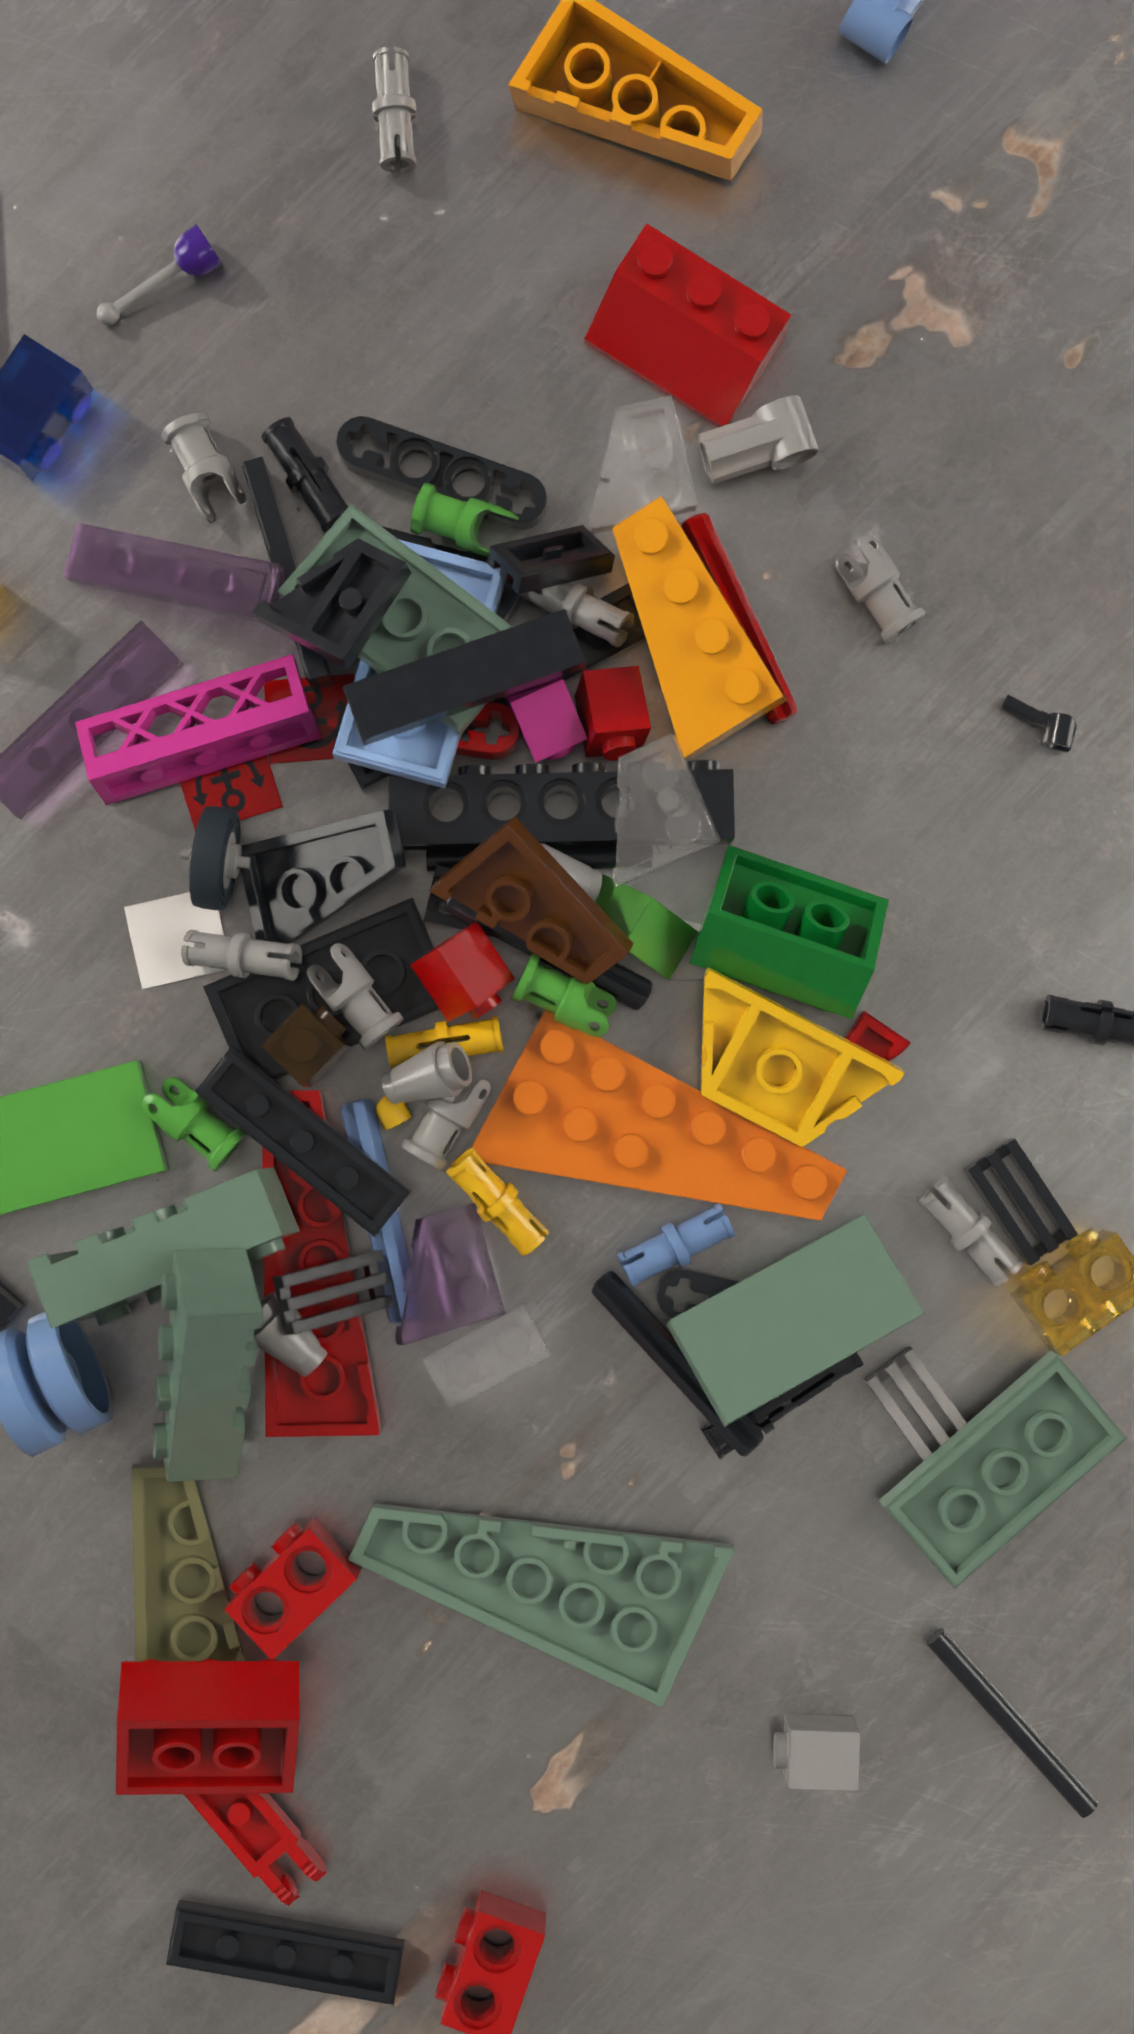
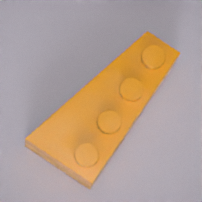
[508,0,763,181]
[612,496,787,761]

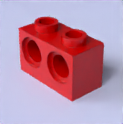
[224,1517,362,1660]
[434,1890,546,2034]

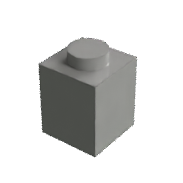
[773,1713,861,1792]

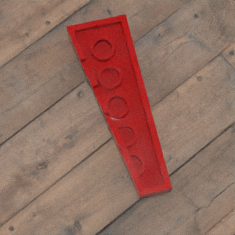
[262,1090,381,1437]

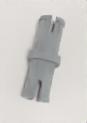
[372,46,417,172]
[519,583,634,647]
[181,929,302,981]
[919,1177,1023,1287]

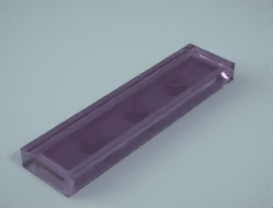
[63,523,287,622]
[0,620,183,819]

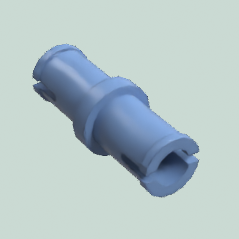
[617,1203,735,1288]

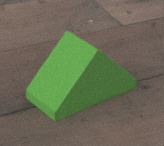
[595,874,698,980]

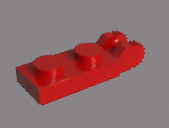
[183,1793,328,1906]

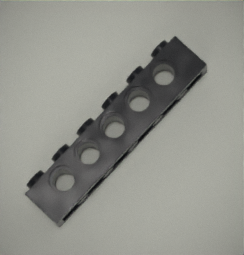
[388,760,735,852]

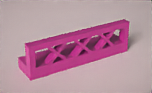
[75,654,321,805]

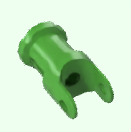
[410,483,519,557]
[510,953,617,1037]
[142,1077,247,1172]

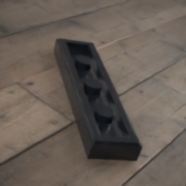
[241,456,334,690]
[342,609,585,746]
[195,1046,412,1237]
[166,1900,405,2005]

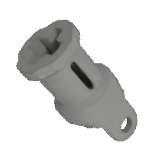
[161,412,246,523]
[836,535,926,643]
[307,943,404,1050]
[401,1079,490,1171]

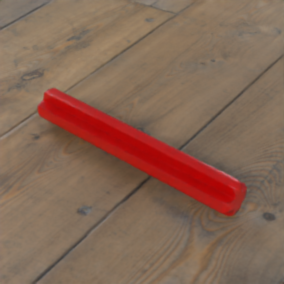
[681,513,798,725]

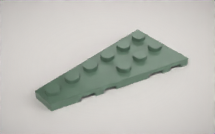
[348,1503,735,1708]

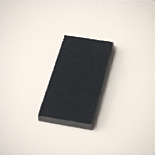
[203,897,440,1080]

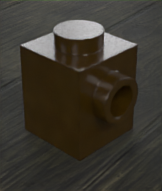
[261,1004,351,1087]

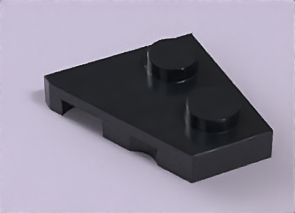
[252,538,412,669]

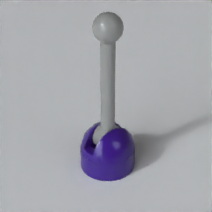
[97,224,223,326]

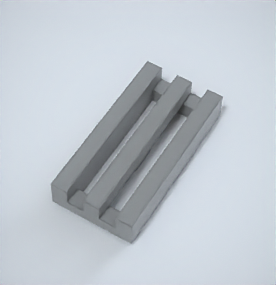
[864,1346,967,1461]

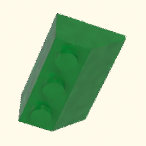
[689,845,889,1019]

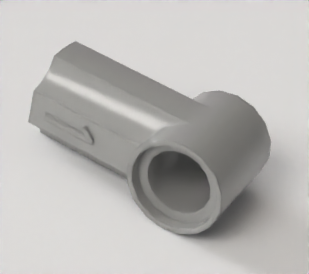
[698,395,819,484]

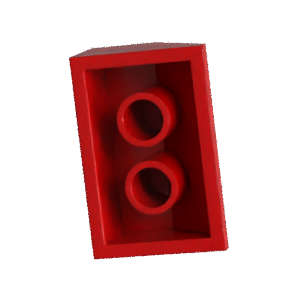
[584,223,792,427]
[115,1659,300,1795]

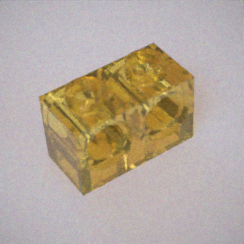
[1011,1228,1134,1356]

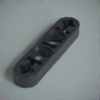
[336,416,547,530]

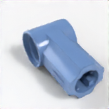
[838,0,924,64]

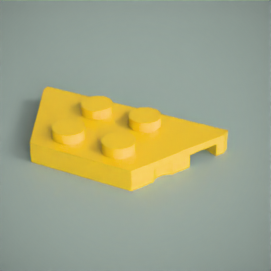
[700,967,905,1147]

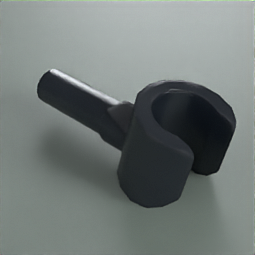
[1002,695,1077,752]

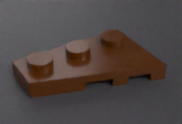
[429,816,634,985]

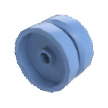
[0,1312,113,1457]

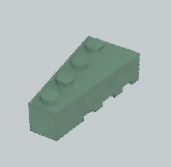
[26,1167,300,1329]
[152,1248,263,1482]

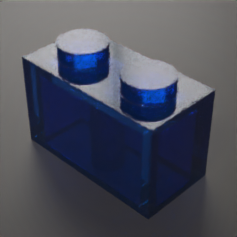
[0,334,94,482]

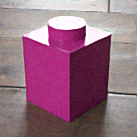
[504,677,588,763]

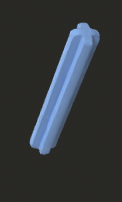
[340,1099,421,1323]

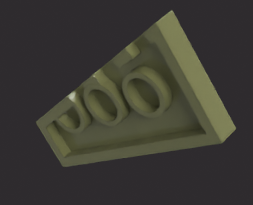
[131,1463,246,1661]

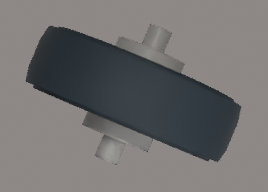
[180,806,251,910]

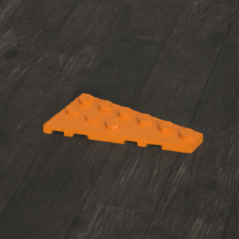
[471,1010,848,1221]

